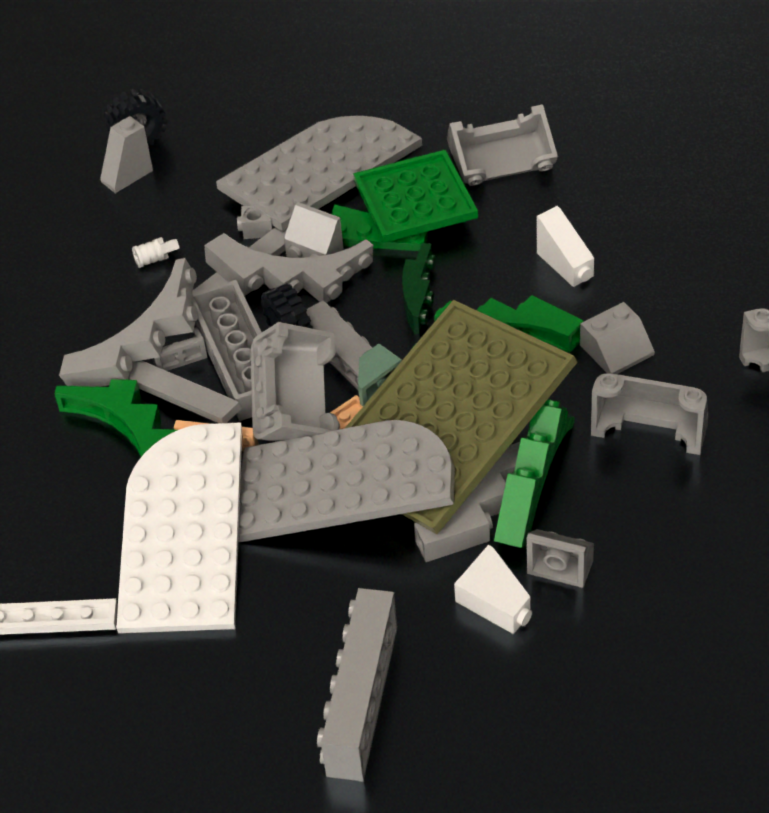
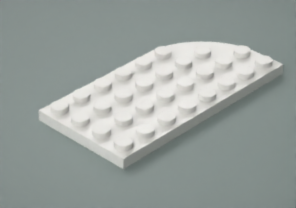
[116,423,242,633]

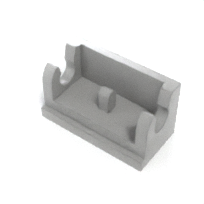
[152,327,207,371]

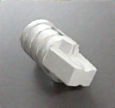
[132,237,180,268]

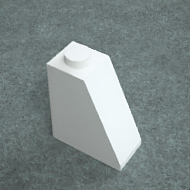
[537,206,594,287]
[454,545,532,634]

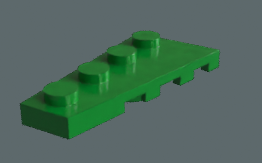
[332,204,428,251]

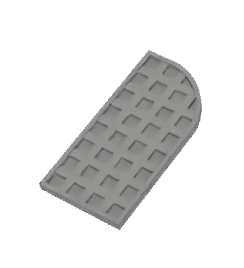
[217,116,422,231]
[238,420,455,543]

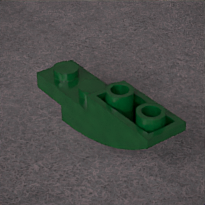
[402,243,436,335]

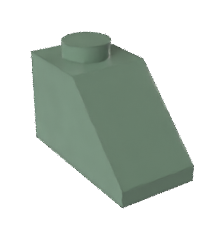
[358,344,402,406]

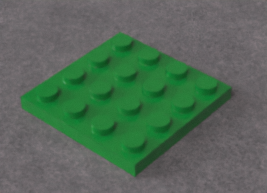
[353,150,478,243]

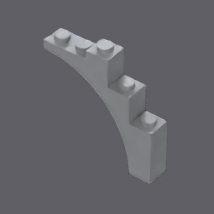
[205,233,373,303]
[59,258,198,387]
[414,442,520,562]

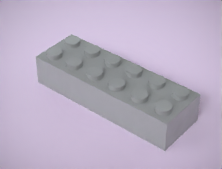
[191,280,262,421]
[317,588,397,782]

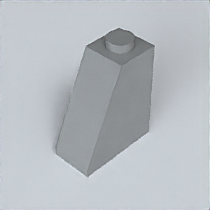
[101,116,153,193]

